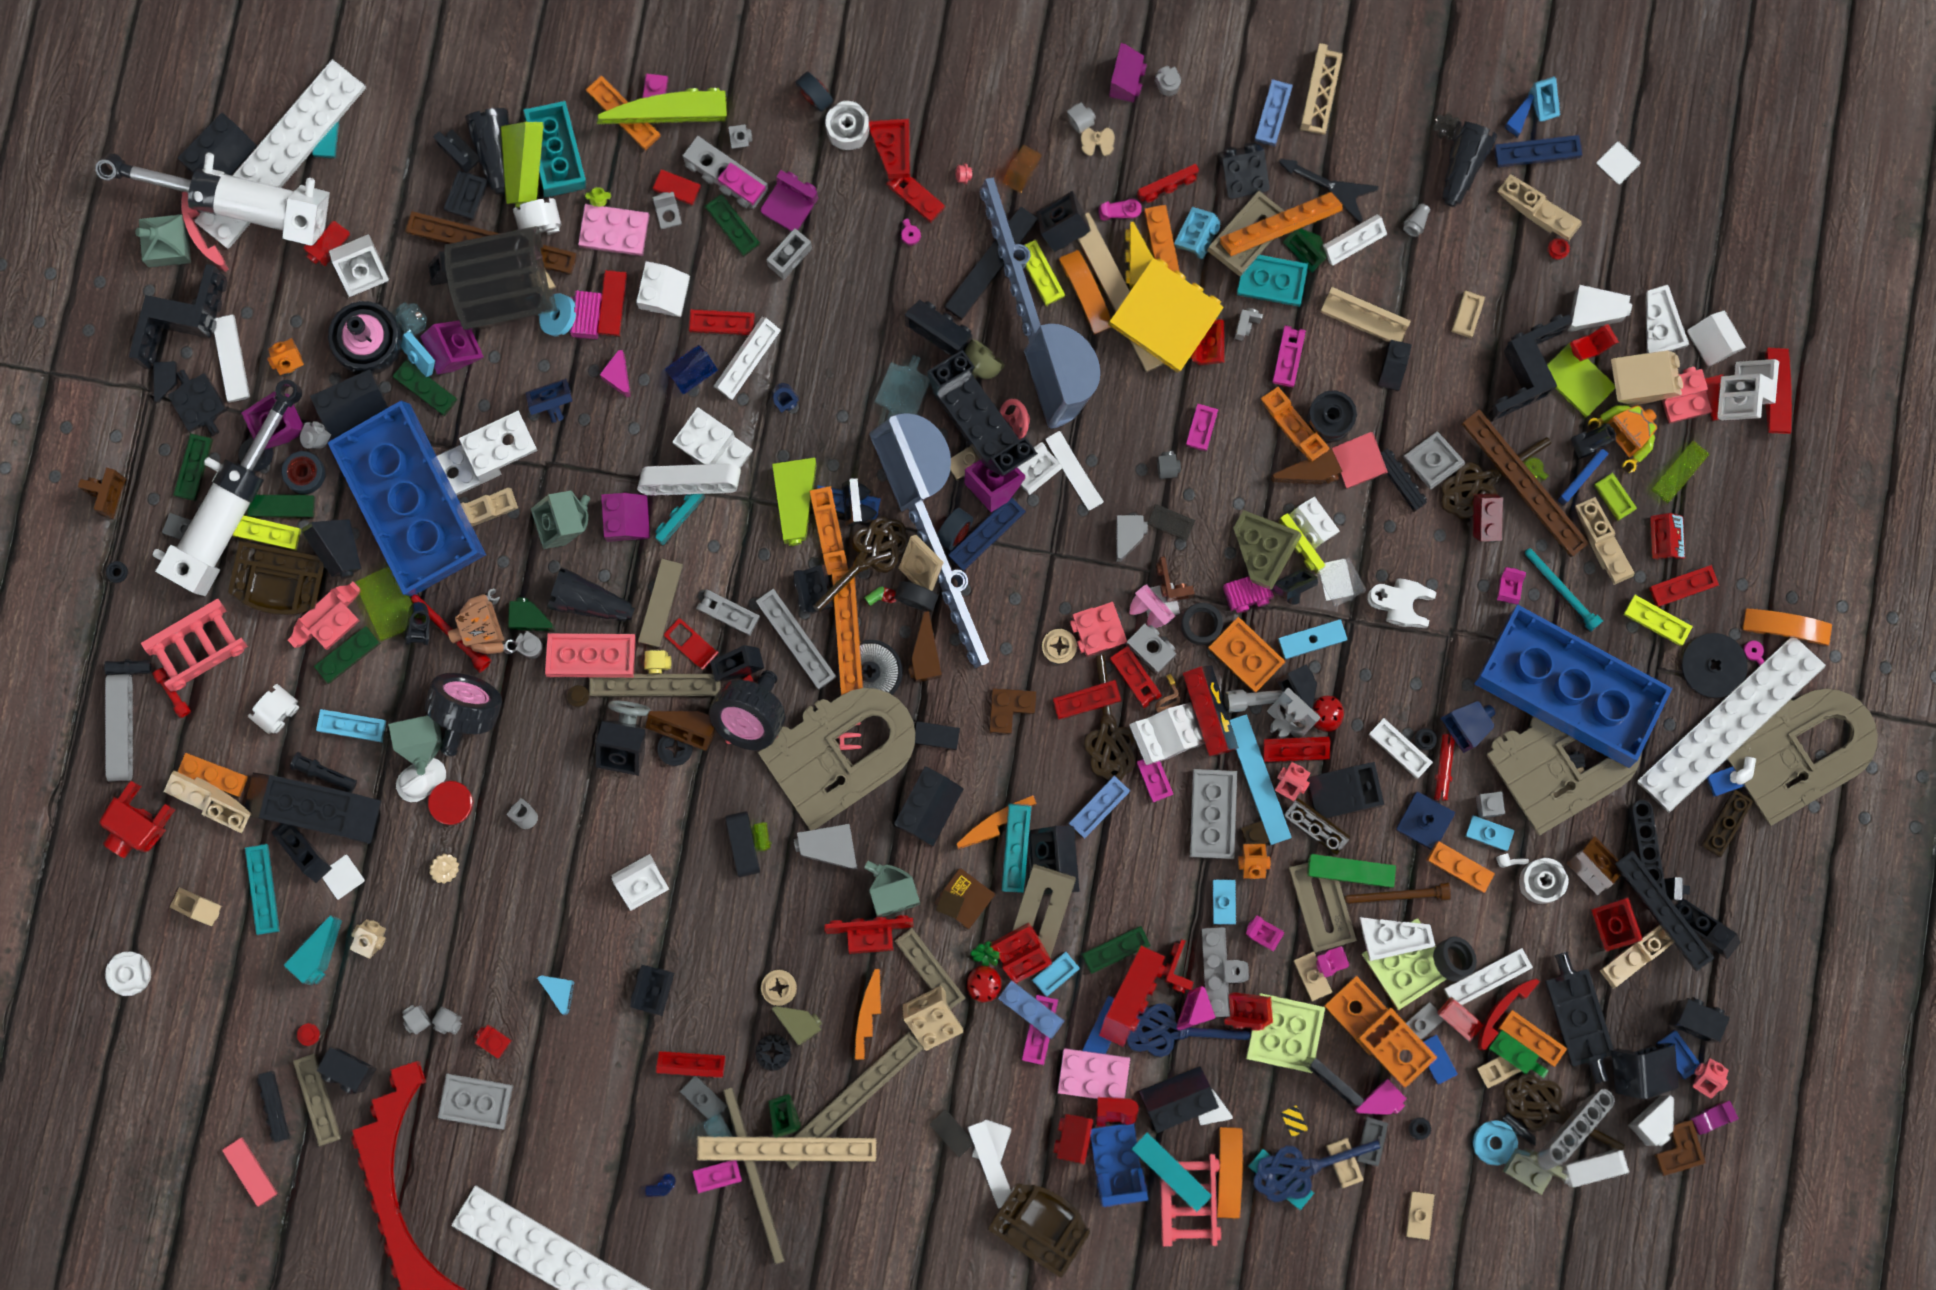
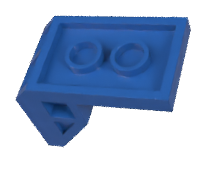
[1090,1123,1148,1207]

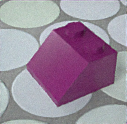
[1109,43,1147,102]
[420,319,484,374]
[242,391,304,449]
[965,460,1026,512]
[601,493,650,542]

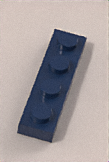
[1494,135,1582,167]
[948,497,1026,572]

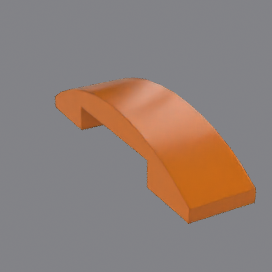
[1059,250,1111,335]
[1261,387,1330,461]
[809,486,849,575]
[1742,609,1832,646]
[1217,1127,1243,1219]

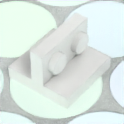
[611,854,669,911]

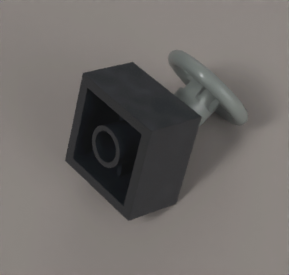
[596,701,651,776]

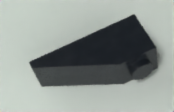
[271,823,332,883]

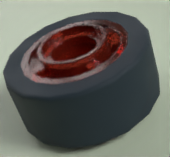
[795,71,833,112]
[281,451,326,494]
[937,508,973,551]

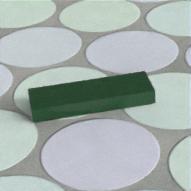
[705,194,760,257]
[173,433,213,501]
[248,495,315,518]
[1081,926,1151,974]

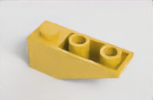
[1125,222,1153,290]

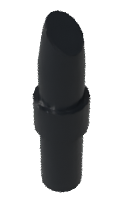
[1502,1113,1536,1146]

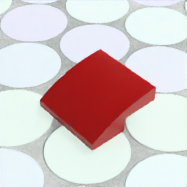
[991,922,1052,983]

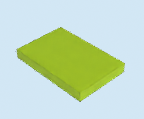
[1547,344,1615,417]

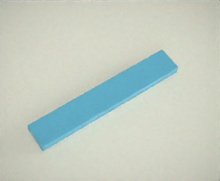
[1230,714,1292,845]

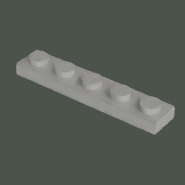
[756,589,836,690]

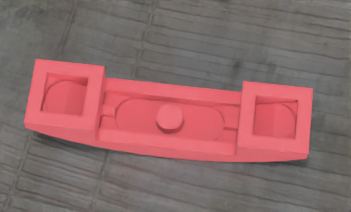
[181,192,229,271]

